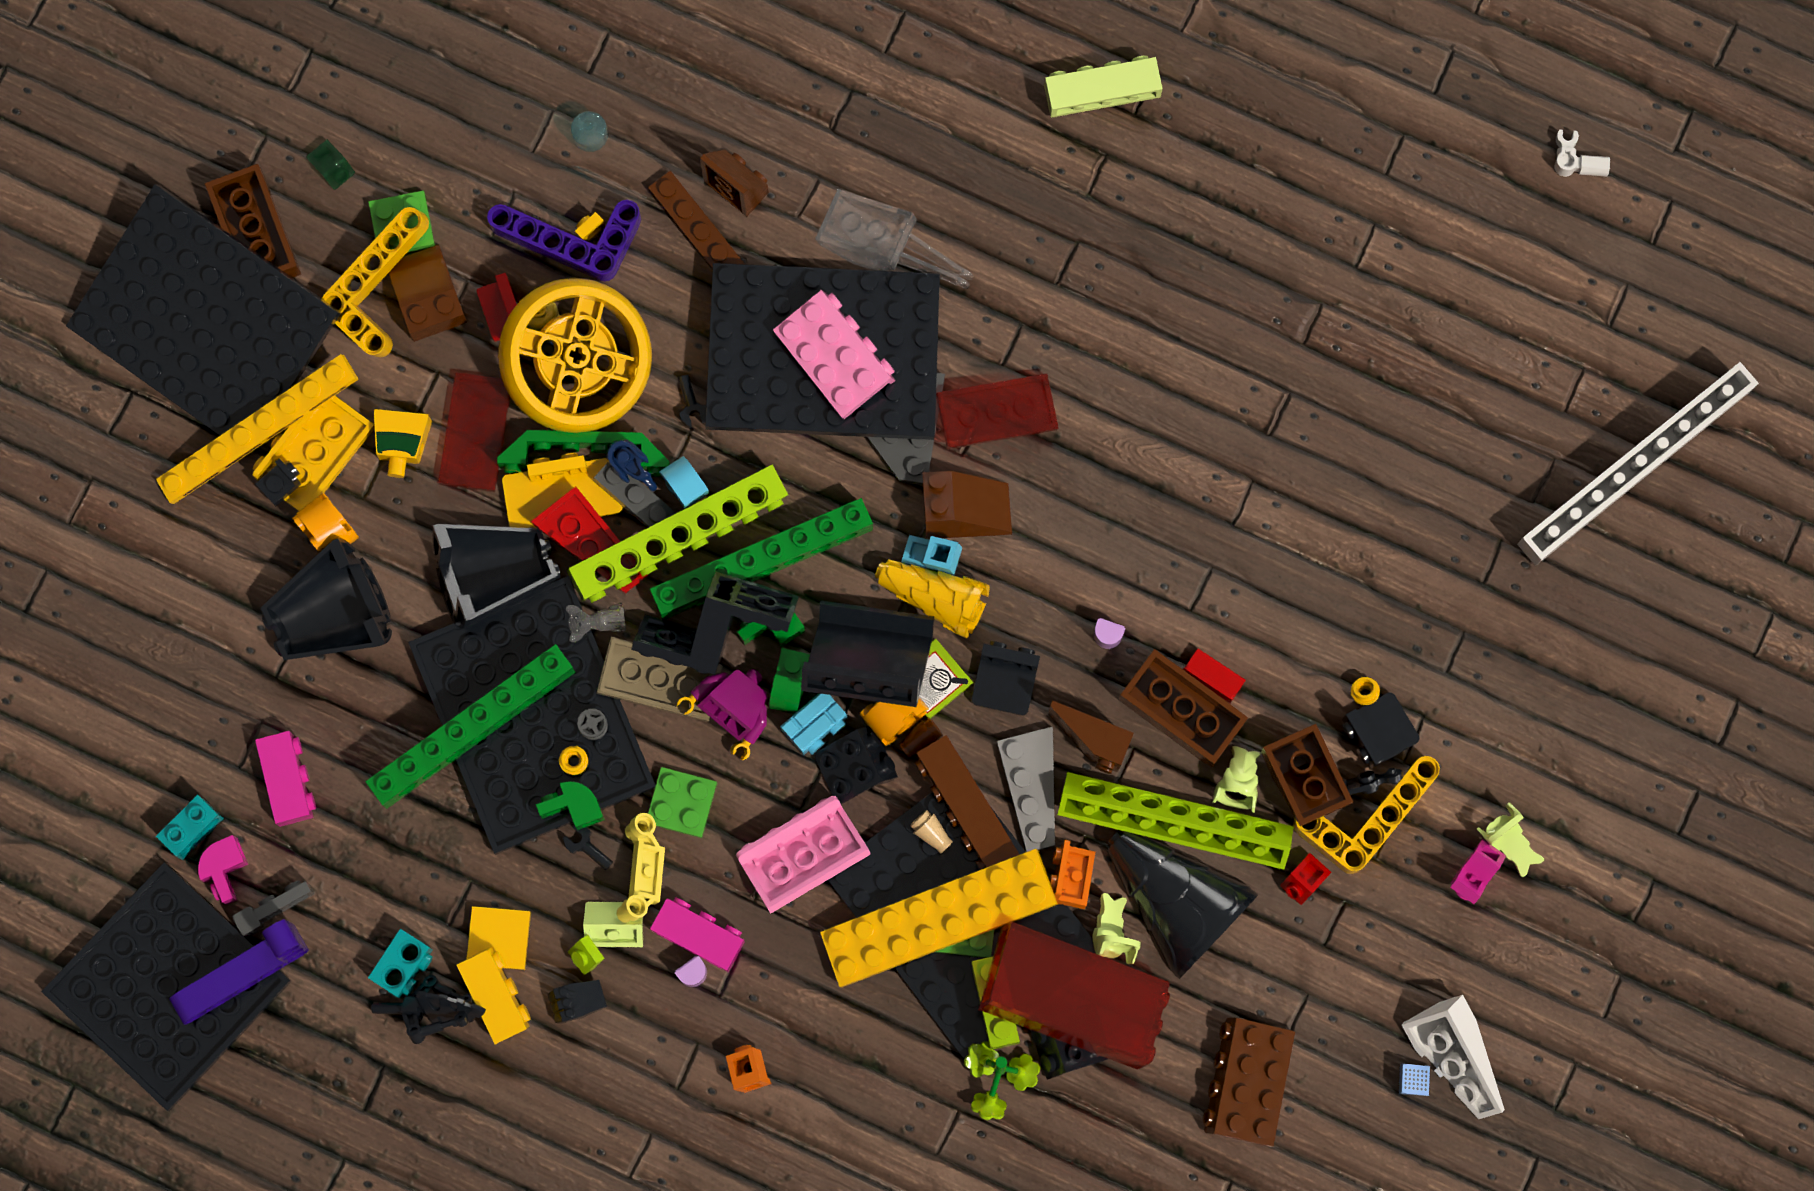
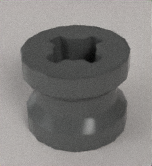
[577,708,608,740]

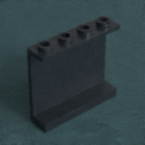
[801,601,934,707]

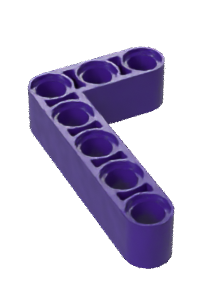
[487,200,641,282]
[169,919,309,1025]

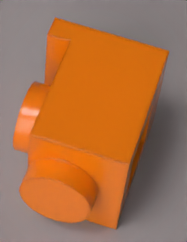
[726,1045,771,1093]

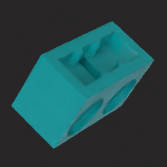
[156,795,224,860]
[368,929,433,999]

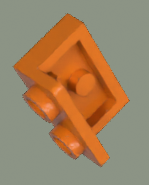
[1049,840,1096,909]

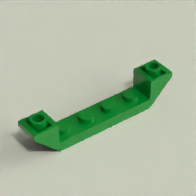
[497,430,670,477]

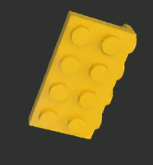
[252,396,375,511]

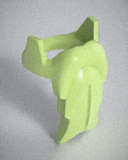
[1213,746,1260,813]
[1477,802,1544,877]
[1092,893,1141,964]

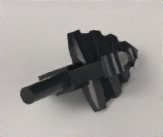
[371,975,486,1044]

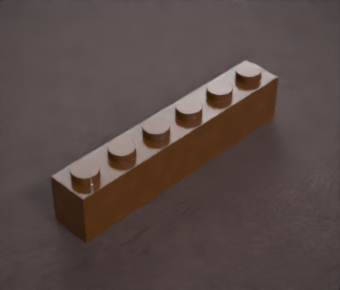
[915,735,1020,870]

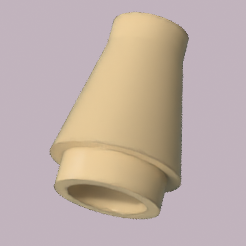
[910,810,953,853]

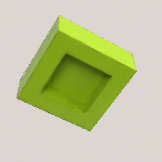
[568,935,605,975]

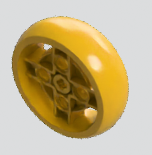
[498,278,652,433]

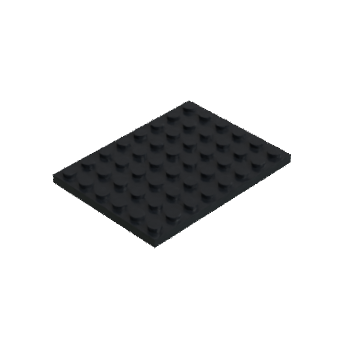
[66,184,341,455]
[705,263,940,440]
[408,576,656,855]
[828,792,1100,1059]

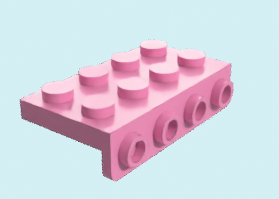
[773,290,895,419]
[736,796,871,914]

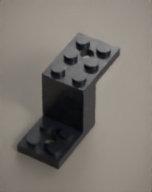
[631,572,799,675]

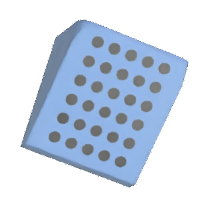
[1399,1064,1430,1096]

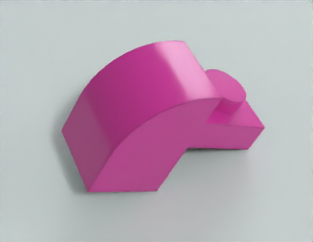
[198,835,249,905]
[1450,839,1506,904]

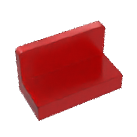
[476,273,517,342]
[1183,649,1246,704]

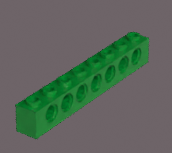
[650,498,873,620]
[365,644,576,809]

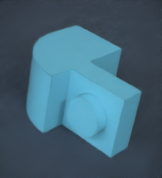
[659,456,709,509]
[901,535,962,575]

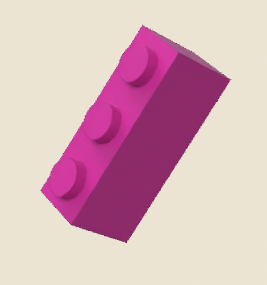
[255,731,316,827]
[650,897,745,973]

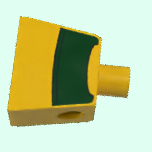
[374,409,432,478]

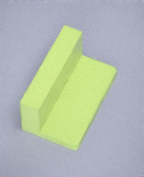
[583,902,643,947]

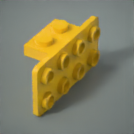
[502,453,623,528]

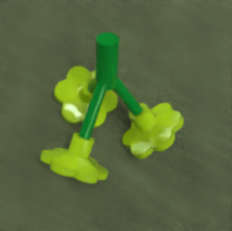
[964,1041,1040,1120]

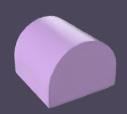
[1094,618,1125,649]
[675,956,707,987]

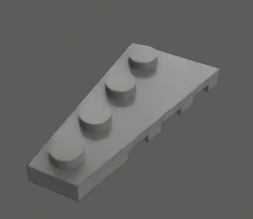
[997,727,1055,852]

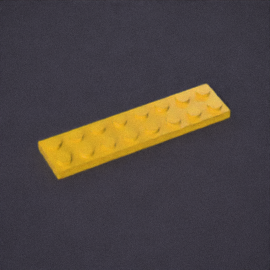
[820,849,1058,987]

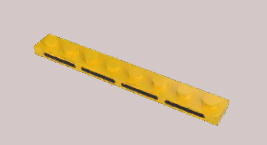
[156,354,359,504]

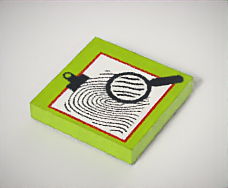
[919,639,973,719]

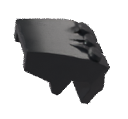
[547,980,607,1024]

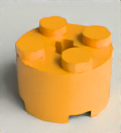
[292,492,359,553]
[860,697,929,746]

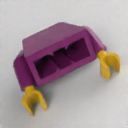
[676,669,767,760]

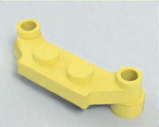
[617,813,665,923]

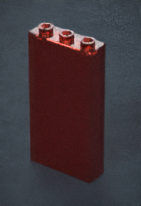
[979,922,1170,1070]

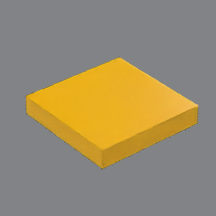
[467,906,531,970]

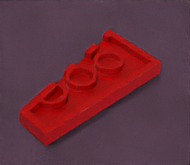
[530,486,648,594]

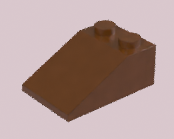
[700,150,769,217]
[389,244,467,342]
[923,471,1012,539]
[1048,700,1134,774]
[1261,724,1353,827]

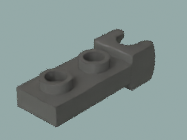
[232,880,315,938]

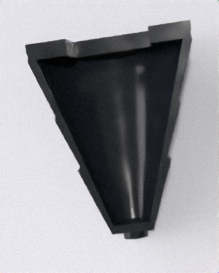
[1107,830,1258,979]

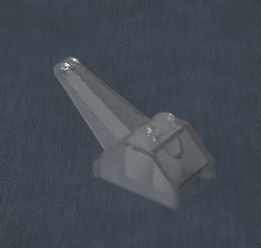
[815,189,974,289]

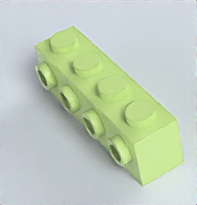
[1044,56,1162,118]

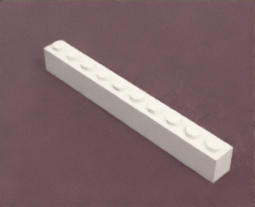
[1517,362,1759,566]

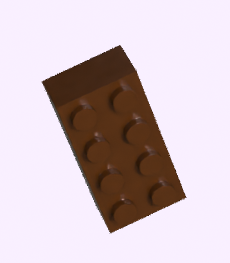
[205,164,302,278]
[1118,649,1248,768]

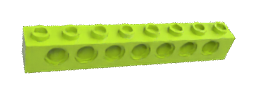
[567,464,788,603]
[1057,772,1294,870]

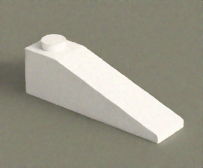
[1402,995,1504,1119]

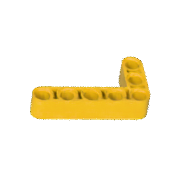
[322,207,429,358]
[1293,756,1440,874]

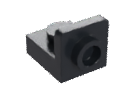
[255,458,301,507]

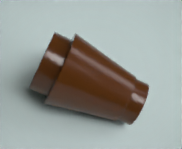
[899,718,943,758]

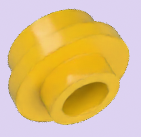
[1351,677,1380,705]
[559,746,588,775]

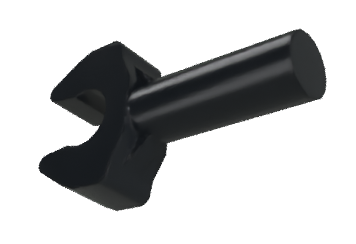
[678,375,706,429]
[563,825,613,871]

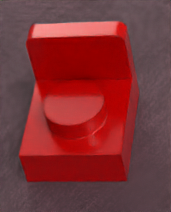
[1280,853,1332,905]

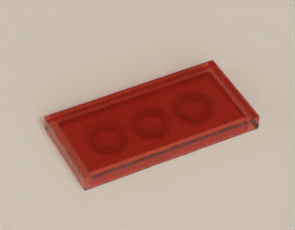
[438,373,510,492]
[936,374,1059,450]

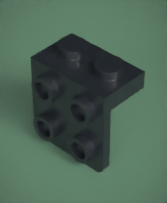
[972,641,1040,716]
[1342,693,1420,769]
[815,727,898,804]
[1028,1004,1110,1080]

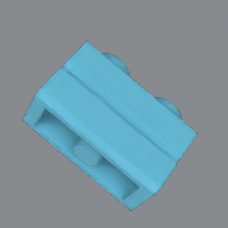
[780,693,847,756]

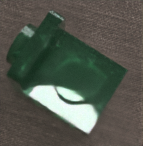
[306,139,355,190]

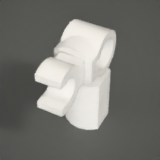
[1554,130,1610,177]

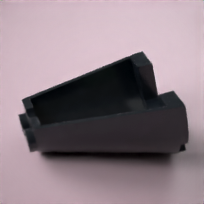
[432,524,560,629]
[261,538,392,660]

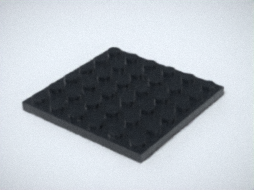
[41,862,292,1112]

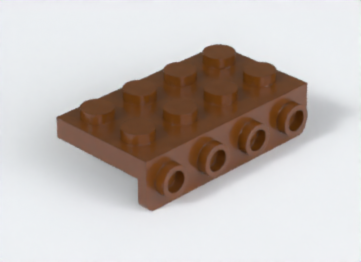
[1203,1018,1295,1147]

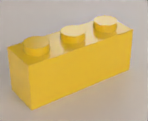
[457,947,531,1044]

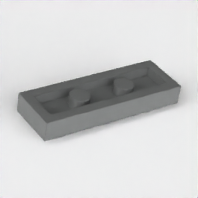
[593,462,676,528]

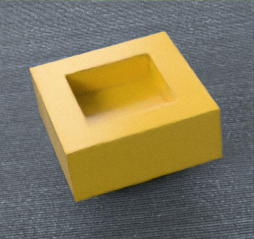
[575,212,605,242]

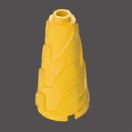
[875,559,990,638]

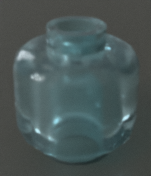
[571,111,608,152]

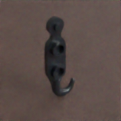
[1342,768,1404,796]

